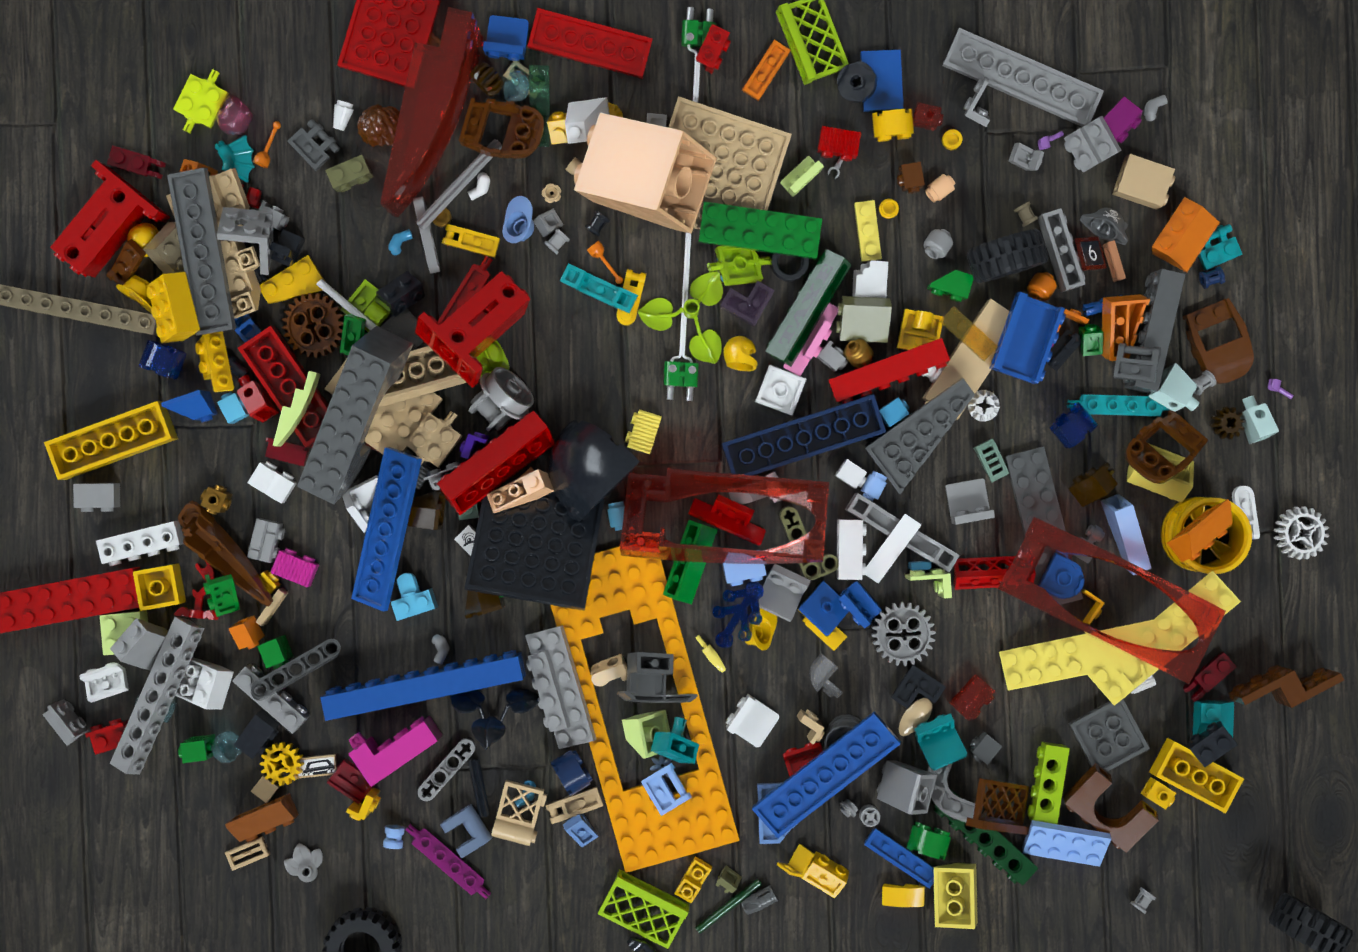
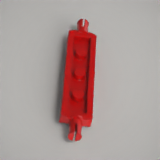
[437,256,493,325]

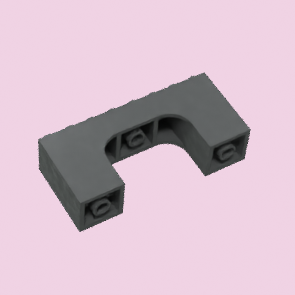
[297,326,414,504]

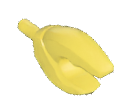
[695,635,726,672]

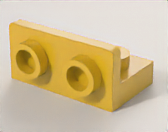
[801,851,849,898]

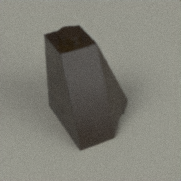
[407,490,446,530]
[465,590,506,619]

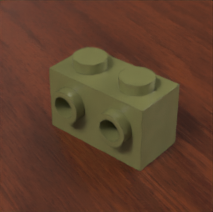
[325,154,374,192]

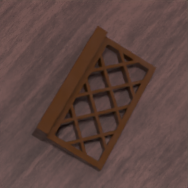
[966,778,1029,835]

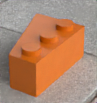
[1101,294,1150,361]

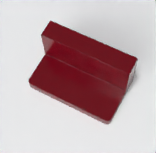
[265,437,310,466]

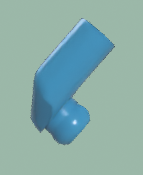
[514,780,536,808]

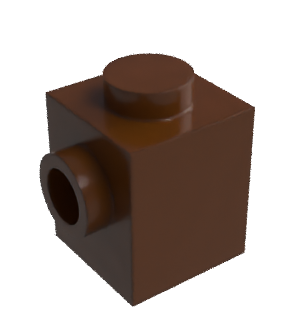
[897,162,925,194]

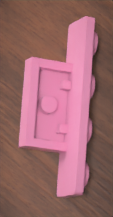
[783,303,838,376]

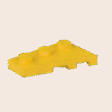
[260,255,325,304]

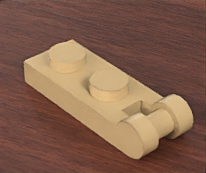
[545,786,604,824]

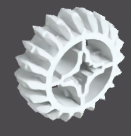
[1274,506,1329,560]

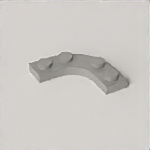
[928,763,975,823]

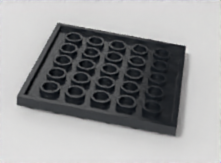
[465,479,605,611]

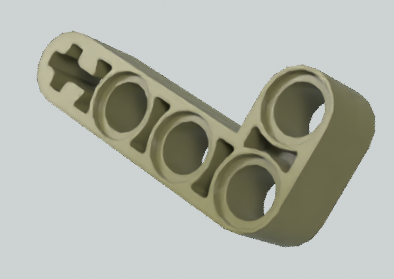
[779,506,839,580]

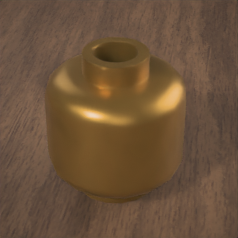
[844,339,873,368]

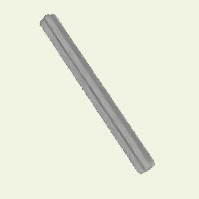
[416,139,502,230]

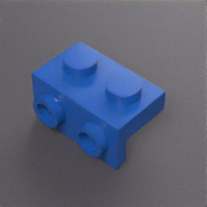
[839,581,882,629]

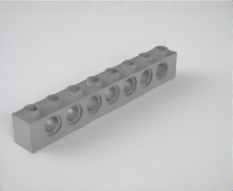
[110,617,205,774]

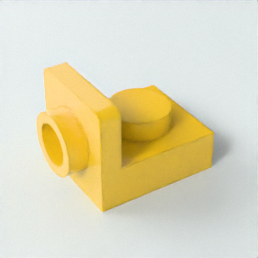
[260,570,281,595]

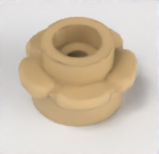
[542,183,561,203]

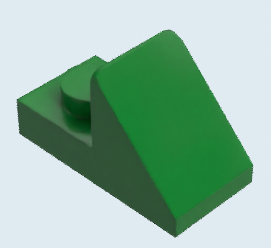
[340,314,367,355]

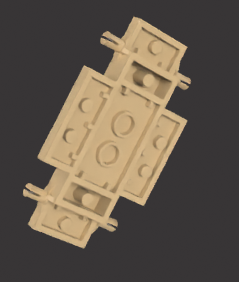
[325,359,462,468]

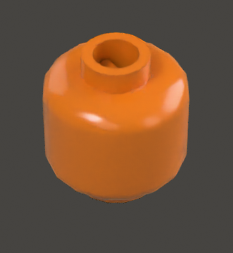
[1027,272,1057,301]

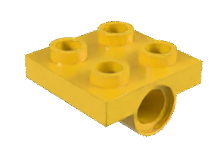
[896,309,944,350]

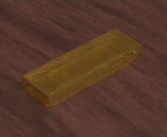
[939,306,998,361]

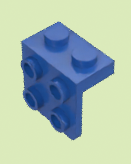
[483,15,529,61]

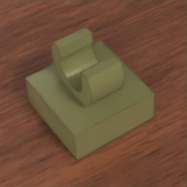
[716,865,742,893]

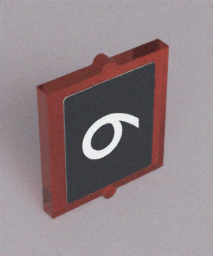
[1075,237,1106,271]

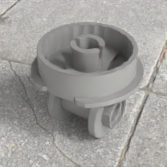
[468,367,534,433]

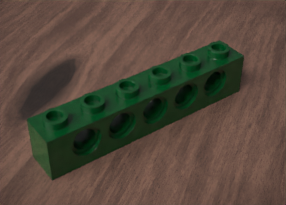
[932,786,1038,886]

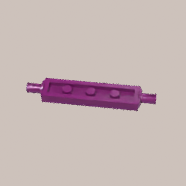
[405,823,491,900]

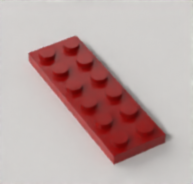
[528,8,653,79]

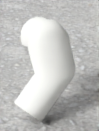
[468,172,490,200]

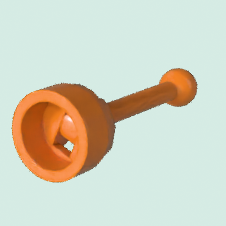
[253,121,281,168]
[587,241,623,284]

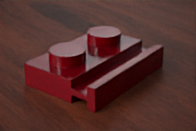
[327,758,375,805]

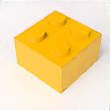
[133,563,186,611]

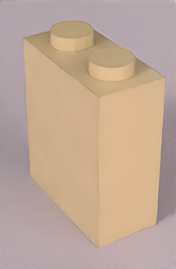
[1112,154,1175,210]

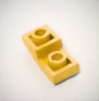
[674,856,712,903]
[882,884,925,907]

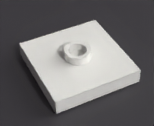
[755,365,806,416]

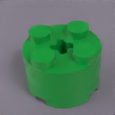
[906,822,951,860]

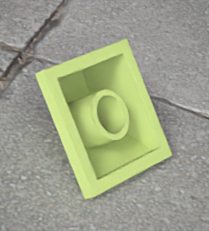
[622,710,670,758]

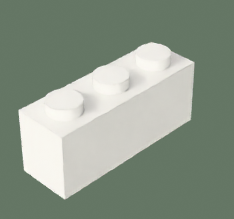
[836,519,866,580]

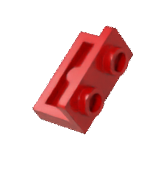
[696,24,731,74]
[783,742,823,777]

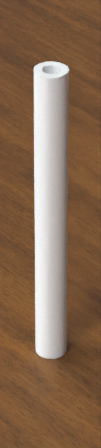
[317,279,377,331]

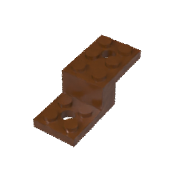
[1228,665,1344,708]

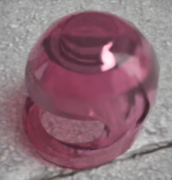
[217,95,253,135]

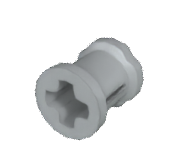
[544,228,570,255]
[1192,370,1216,395]
[1130,887,1156,914]

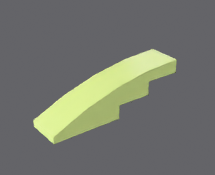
[273,371,320,447]

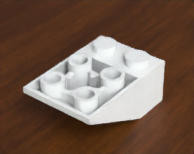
[175,657,234,710]

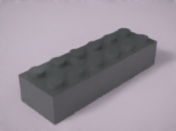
[1123,269,1185,393]

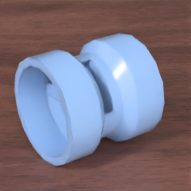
[383,825,405,849]

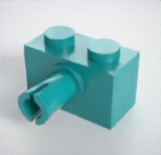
[651,717,699,764]

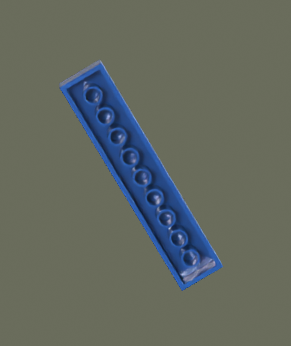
[320,650,526,721]

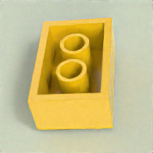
[147,272,200,343]

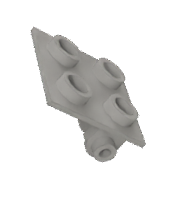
[423,462,460,490]

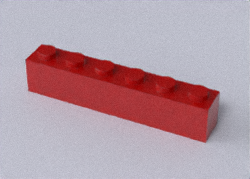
[829,338,950,404]

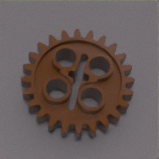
[282,293,345,358]

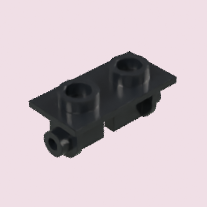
[1046,329,1081,372]

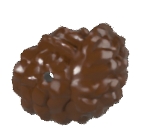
[357,104,406,147]

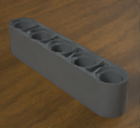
[251,639,341,701]

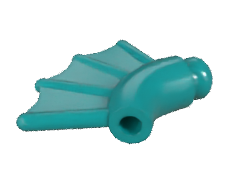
[215,135,255,183]

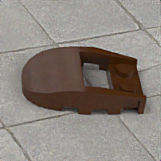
[459,98,544,158]
[1182,298,1254,384]
[1125,410,1208,484]

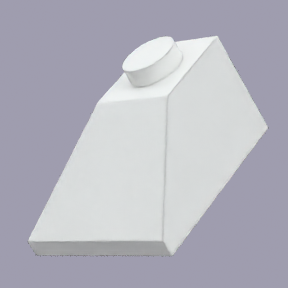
[565,97,610,144]

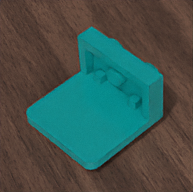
[914,713,967,770]

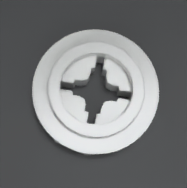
[968,390,1000,421]

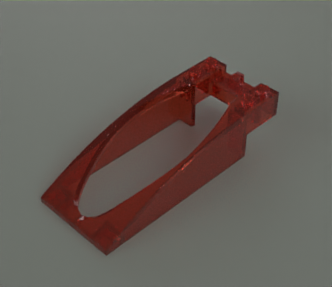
[380,7,483,217]
[620,468,829,564]
[998,517,1226,684]

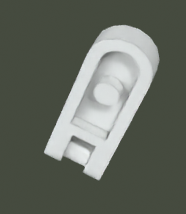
[1232,486,1260,539]

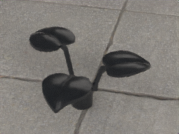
[450,688,539,750]

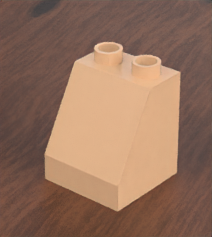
[574,113,717,234]

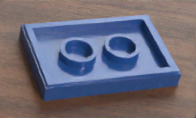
[860,50,904,112]

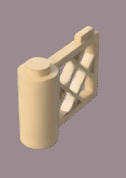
[491,780,547,846]

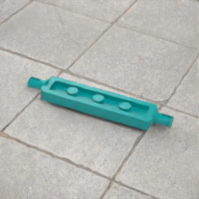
[1067,394,1170,416]

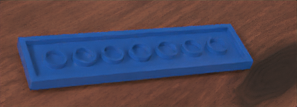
[351,447,422,612]
[752,711,901,838]

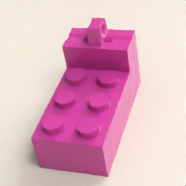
[349,716,443,787]

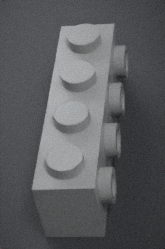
[1038,208,1085,293]
[232,664,310,734]

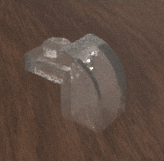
[809,653,843,698]

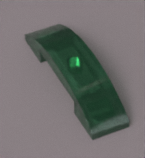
[529,65,550,147]

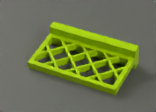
[776,0,849,85]
[598,870,690,949]

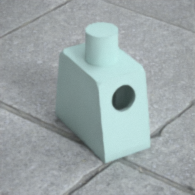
[1149,363,1199,412]
[1240,395,1279,444]

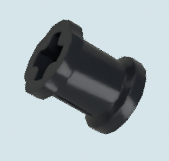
[585,211,610,237]

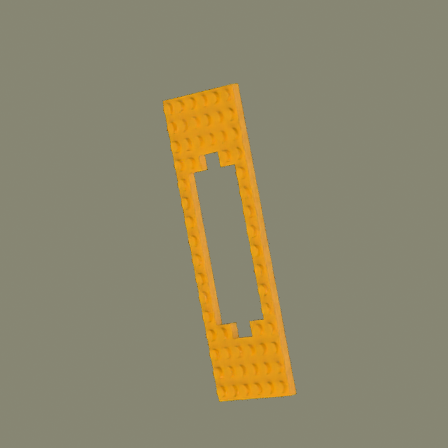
[551,537,740,873]

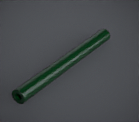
[695,879,762,934]

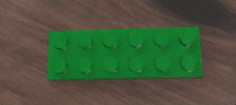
[698,202,822,259]

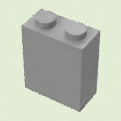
[110,618,168,671]

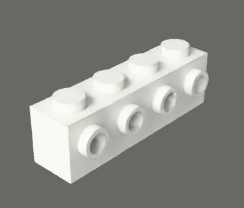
[96,521,184,566]

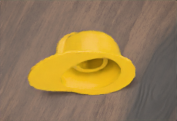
[116,275,152,314]
[745,608,777,650]

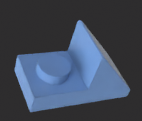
[563,813,598,847]

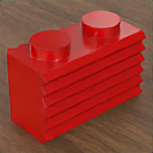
[817,126,861,161]

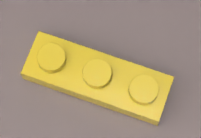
[854,200,882,262]

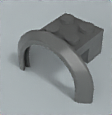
[617,652,698,703]

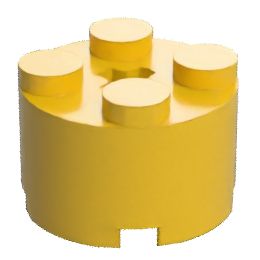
[872,109,914,142]

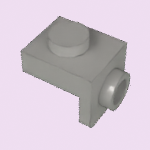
[1008,143,1044,171]

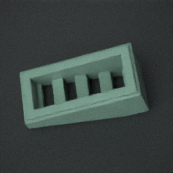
[973,439,1009,483]

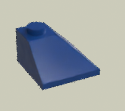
[161,390,218,423]

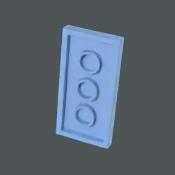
[1022,820,1111,867]

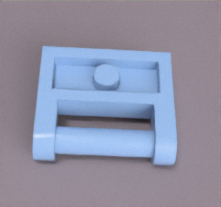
[641,763,692,816]

